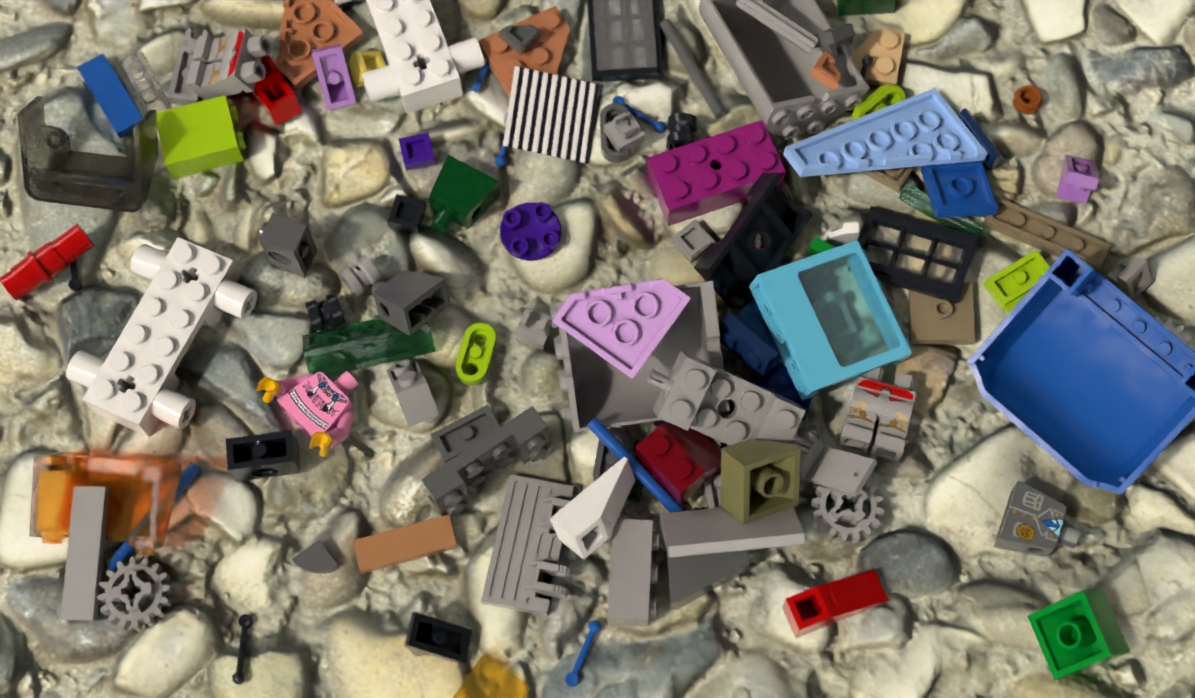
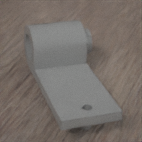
[797,426,877,496]

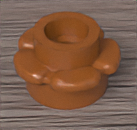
[1012,85,1043,115]

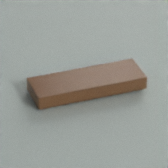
[353,514,458,574]

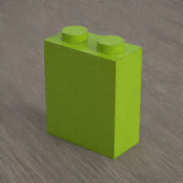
[154,95,247,179]

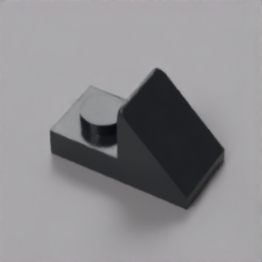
[404,612,473,664]

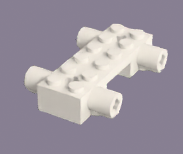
[334,0,485,114]
[66,237,257,437]

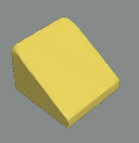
[347,51,386,87]

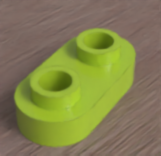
[852,84,906,120]
[455,323,497,386]

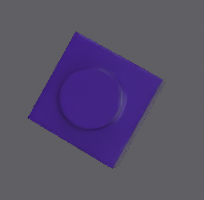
[399,132,435,171]

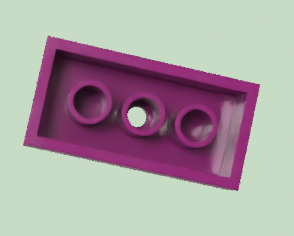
[647,120,786,226]

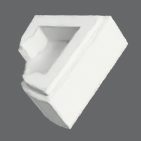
[824,222,859,245]

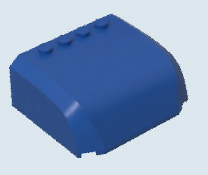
[967,248,1195,495]

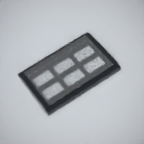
[587,0,664,82]
[847,206,980,304]

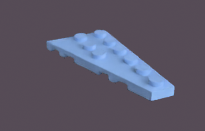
[783,88,988,177]

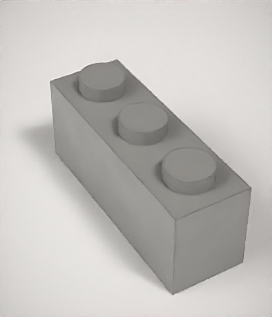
[607,519,659,627]

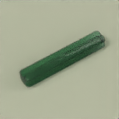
[899,184,986,242]

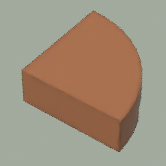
[809,50,841,91]

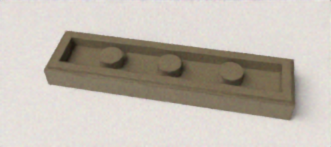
[982,195,1112,273]

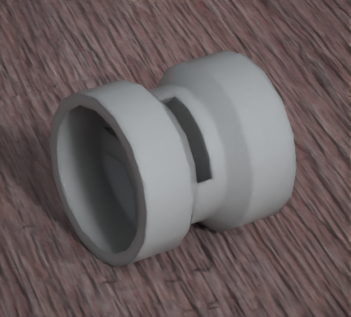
[339,255,382,298]

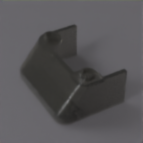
[17,96,158,212]

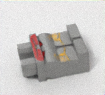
[186,29,272,100]
[838,367,916,461]

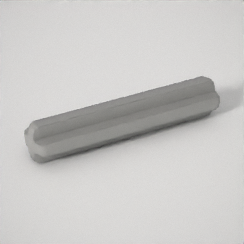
[736,0,819,53]

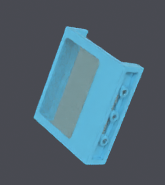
[749,240,912,401]

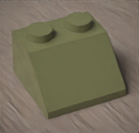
[721,439,801,524]

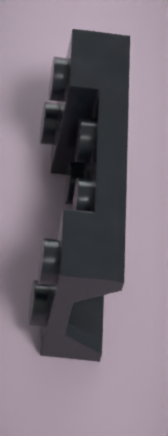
[694,173,813,310]

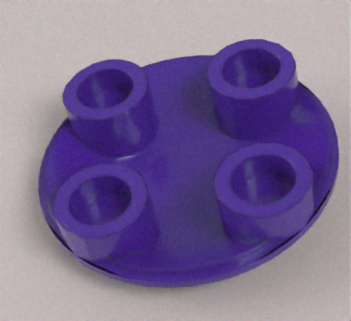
[500,202,562,261]

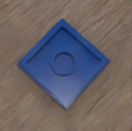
[921,162,998,218]

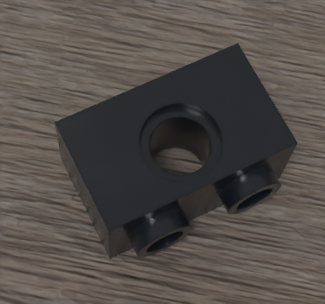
[226,430,301,482]

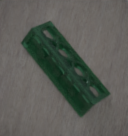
[302,318,436,376]

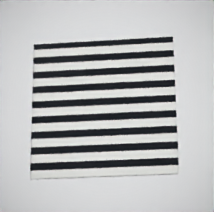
[503,66,599,164]

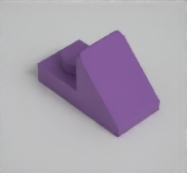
[311,43,356,110]
[1057,154,1099,204]

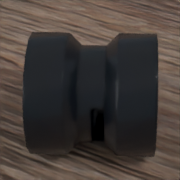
[666,112,698,150]
[305,293,345,332]

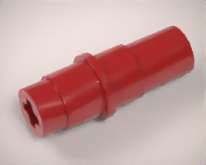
[0,223,95,301]

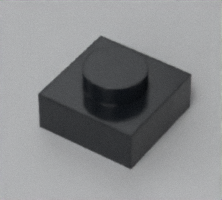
[387,194,427,233]

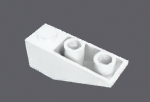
[550,457,635,559]

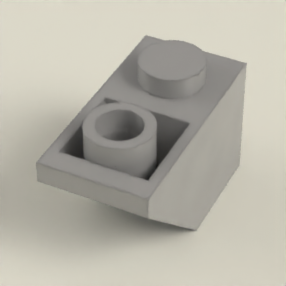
[386,358,439,427]

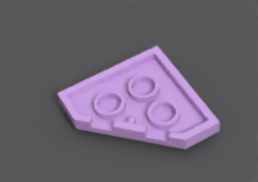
[551,278,691,379]

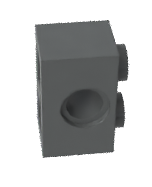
[259,213,318,278]

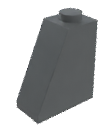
[665,545,755,610]

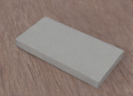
[660,507,805,557]

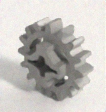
[811,483,885,544]
[97,557,174,631]

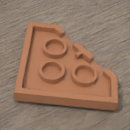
[276,0,365,91]
[478,6,570,99]

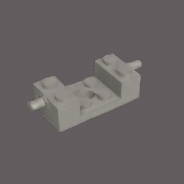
[647,350,814,455]

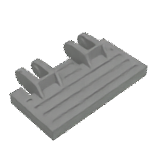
[481,474,574,616]

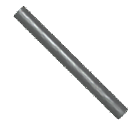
[660,19,726,119]

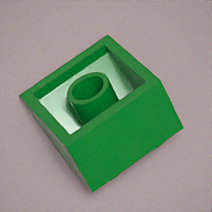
[1027,588,1130,680]

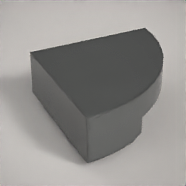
[499,25,542,55]
[292,540,340,574]

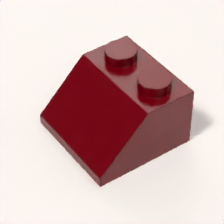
[636,422,721,505]

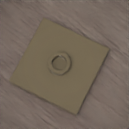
[908,282,975,345]

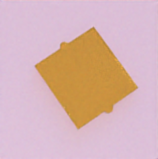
[453,655,532,698]

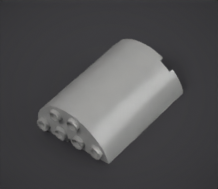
[699,0,869,139]
[550,281,729,432]

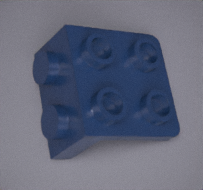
[719,298,782,378]

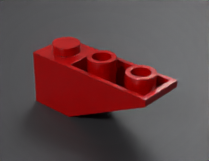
[782,570,889,638]

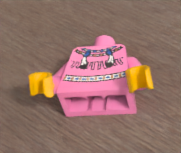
[256,371,359,457]

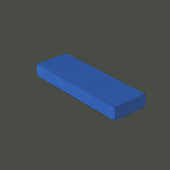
[77,53,146,138]

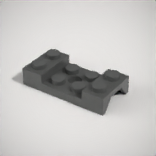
[421,406,551,517]

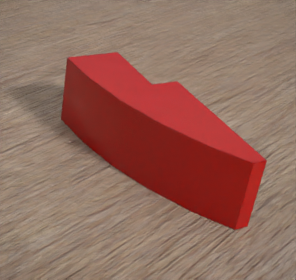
[254,55,303,126]

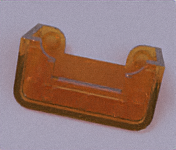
[29,452,182,554]

